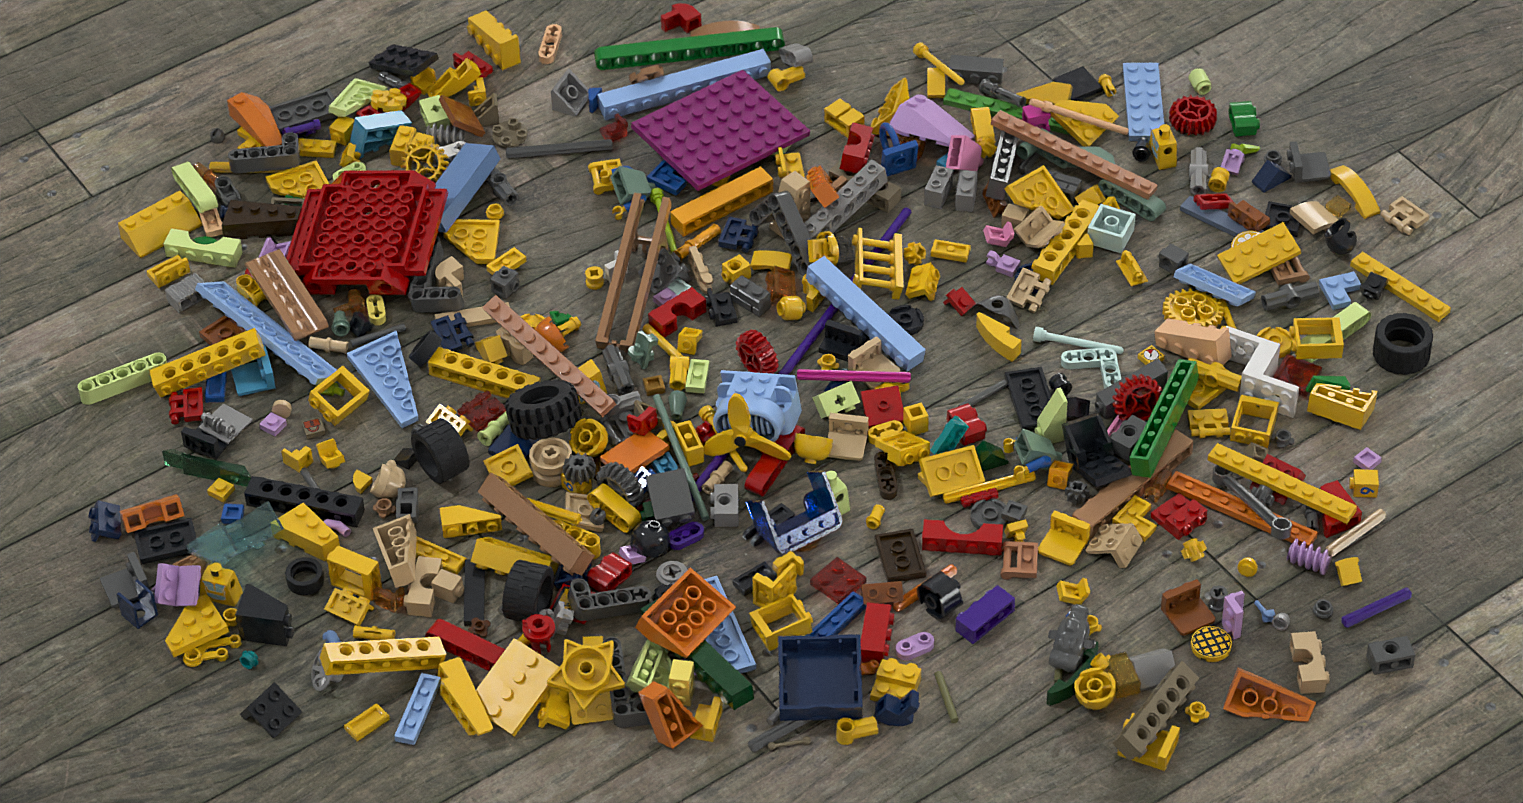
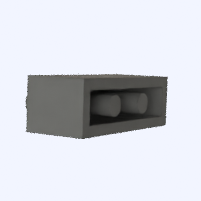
[948,55,1004,84]

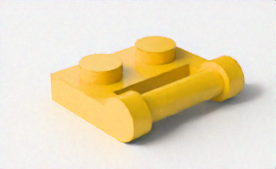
[588,158,621,195]

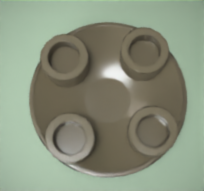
[492,118,528,148]

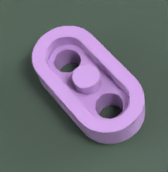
[896,632,934,661]

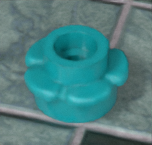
[239,650,258,669]

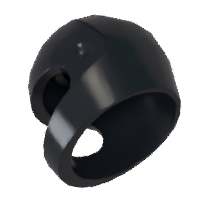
[1324,218,1357,255]

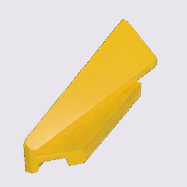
[437,657,493,736]

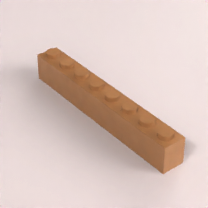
[1072,429,1193,540]
[478,472,594,576]

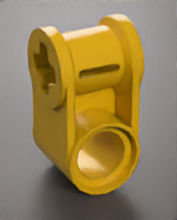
[236,274,268,307]

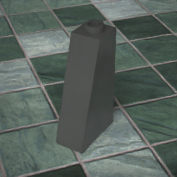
[1095,358,1168,419]

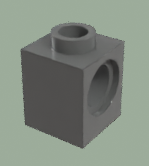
[1158,243,1189,275]

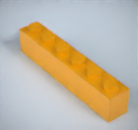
[670,167,773,237]

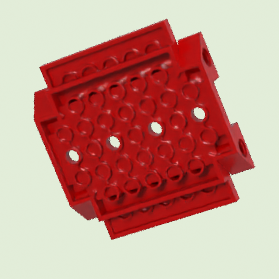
[286,170,448,295]

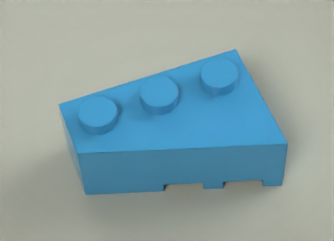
[350,110,412,159]

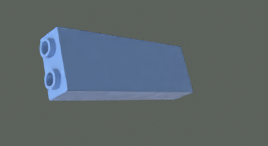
[436,143,501,233]

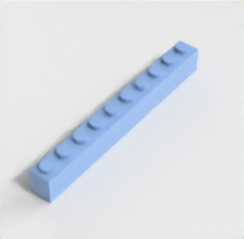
[597,49,771,120]

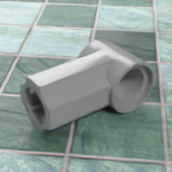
[605,391,642,417]

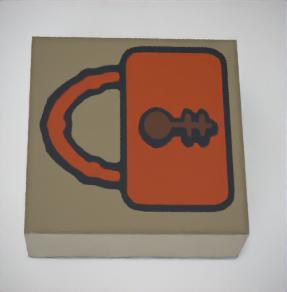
[302,417,326,439]

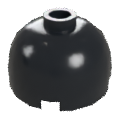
[630,520,670,558]

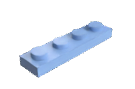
[394,673,441,745]

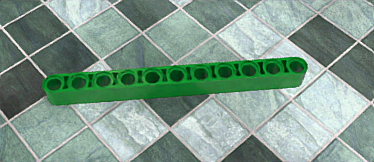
[594,27,785,70]

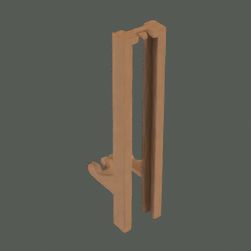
[595,193,671,353]

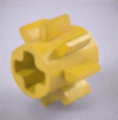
[976,135,997,158]
[903,242,926,265]
[1181,538,1207,562]

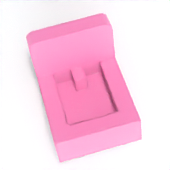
[983,222,1014,247]

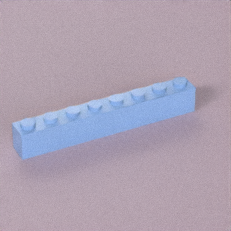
[806,256,926,372]

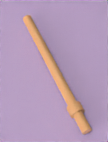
[1029,98,1129,135]

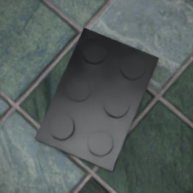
[133,517,200,565]

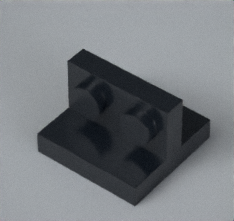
[819,320,869,362]

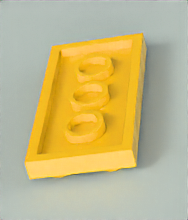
[1217,222,1301,285]

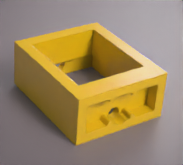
[1289,317,1344,359]
[308,366,370,426]
[1230,395,1279,448]
[327,545,382,601]
[749,594,813,651]

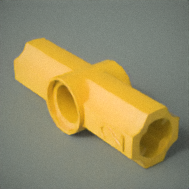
[1188,358,1242,392]

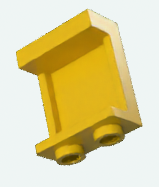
[1117,713,1180,771]

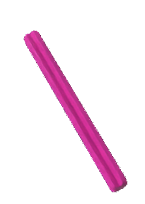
[797,369,911,383]

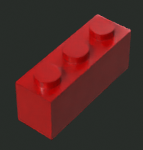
[861,602,895,664]

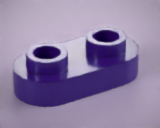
[669,522,704,550]

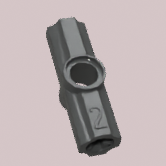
[486,167,519,206]
[1261,282,1319,311]
[602,344,634,395]

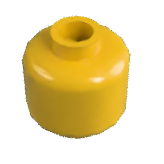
[777,296,806,321]

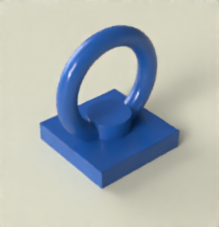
[879,122,918,177]

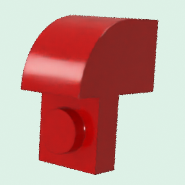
[661,3,702,33]

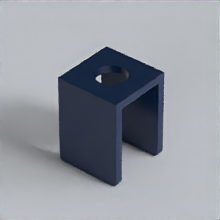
[117,579,158,629]

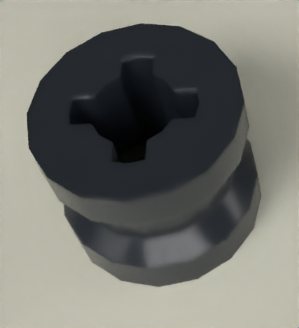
[1048,373,1072,396]

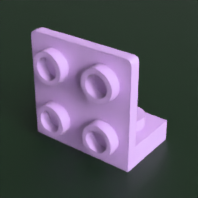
[154,563,201,607]

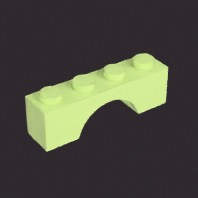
[164,229,243,268]

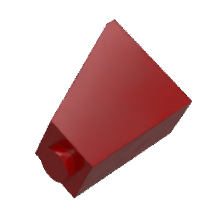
[1320,480,1362,538]

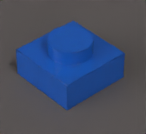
[221,504,245,525]

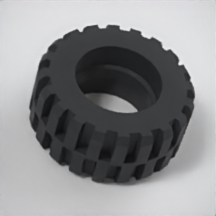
[505,379,582,440]

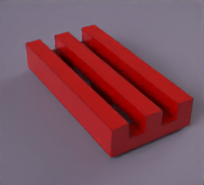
[1193,193,1234,210]

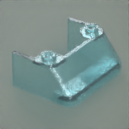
[186,501,284,566]

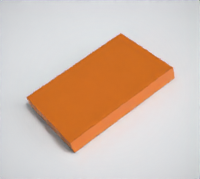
[600,432,670,474]

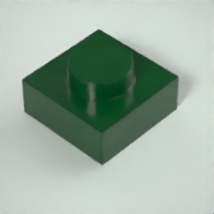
[640,501,654,522]

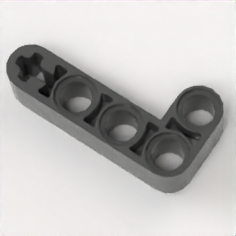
[228,132,300,173]
[567,578,651,621]

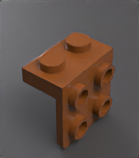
[1161,579,1215,636]

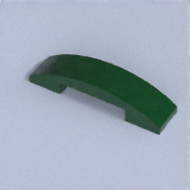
[1046,641,1099,706]

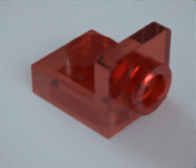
[600,113,628,142]

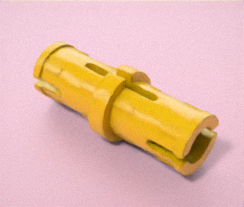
[353,625,396,641]

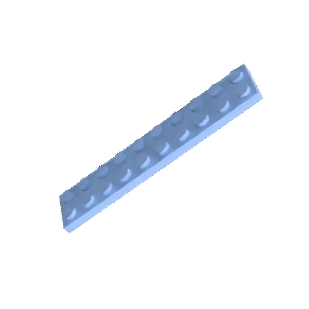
[195,281,339,386]

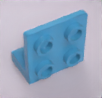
[231,346,275,396]

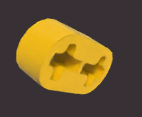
[868,420,903,445]

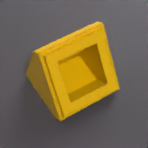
[1076,234,1094,259]

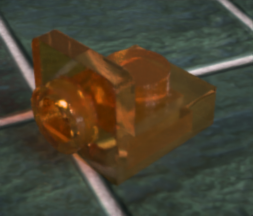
[373,586,405,613]

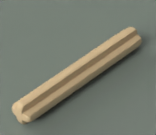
[1326,509,1386,556]

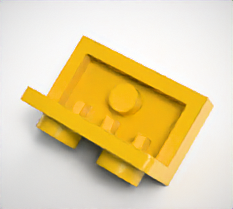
[146,255,190,288]
[905,262,940,301]
[537,686,571,729]

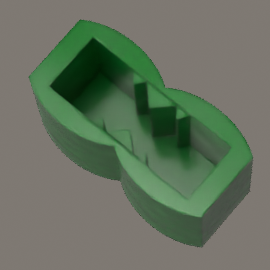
[1228,101,1260,136]

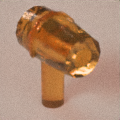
[333,289,365,314]

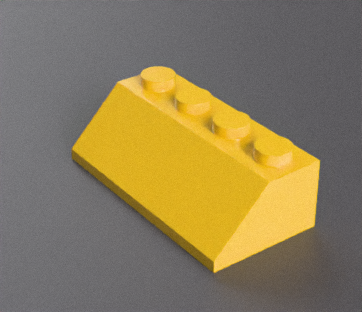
[118,191,202,258]
[471,537,559,575]

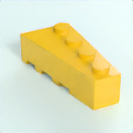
[467,11,521,70]

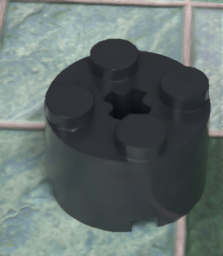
[917,571,964,619]

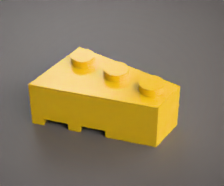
[271,503,340,561]

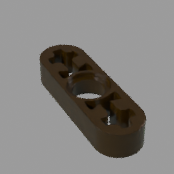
[874,451,898,500]

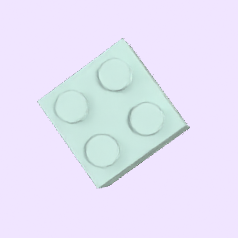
[1087,204,1136,253]

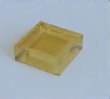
[1325,195,1351,217]

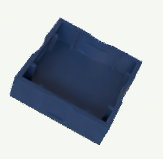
[778,634,863,721]

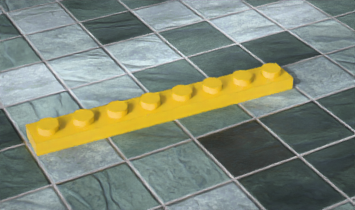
[1207,443,1357,524]

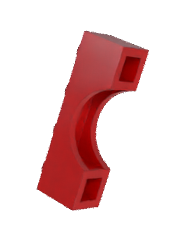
[839,122,875,173]
[922,519,1003,556]

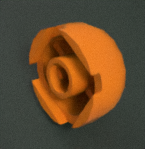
[535,316,569,353]

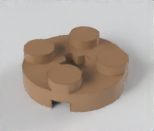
[629,65,664,84]

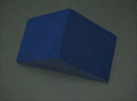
[1252,160,1292,193]

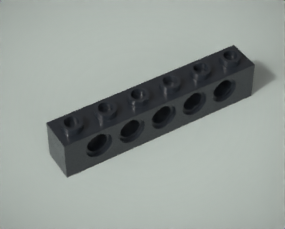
[244,476,365,528]

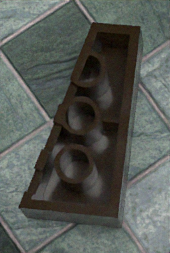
[222,200,302,240]

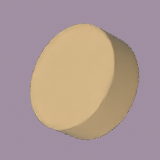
[272,400,292,419]

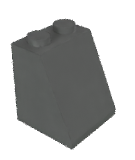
[646,468,695,527]

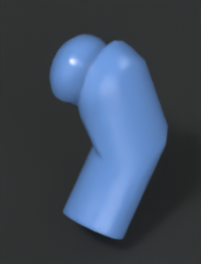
[323,630,341,643]

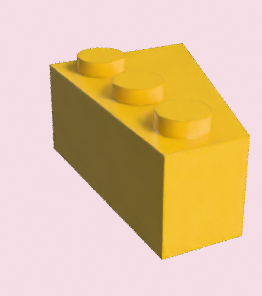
[1307,383,1378,430]

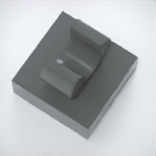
[1001,500,1027,524]

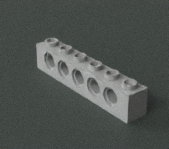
[804,160,888,239]

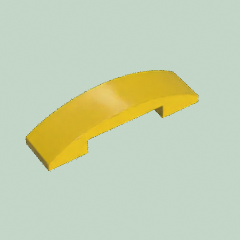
[1330,165,1380,219]

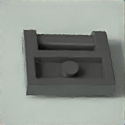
[598,410,635,447]

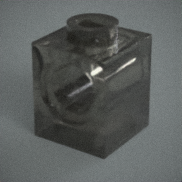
[835,236,855,264]

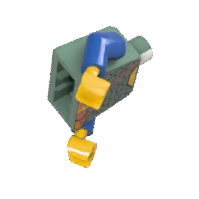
[600,165,655,220]
[1003,429,1062,481]

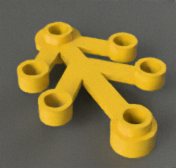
[183,608,241,667]

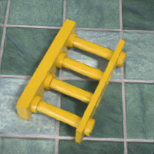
[852,228,903,300]

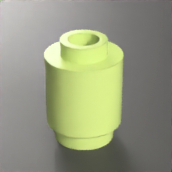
[1188,69,1211,95]

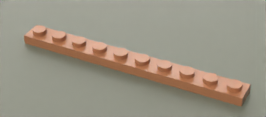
[991,110,1158,200]
[482,295,616,418]

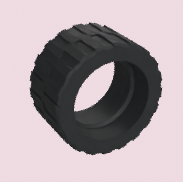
[1373,313,1433,375]
[411,418,470,484]
[502,560,554,622]

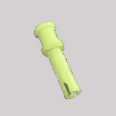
[477,411,509,446]

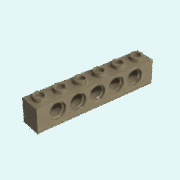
[1112,661,1199,761]

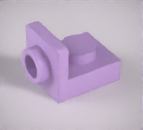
[1221,149,1245,176]

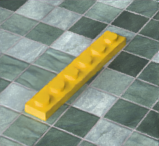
[1350,252,1451,322]

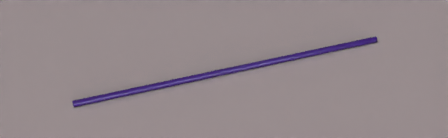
[690,207,911,502]

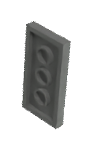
[269,88,337,134]

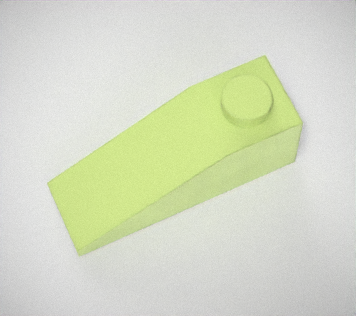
[1035,388,1068,444]

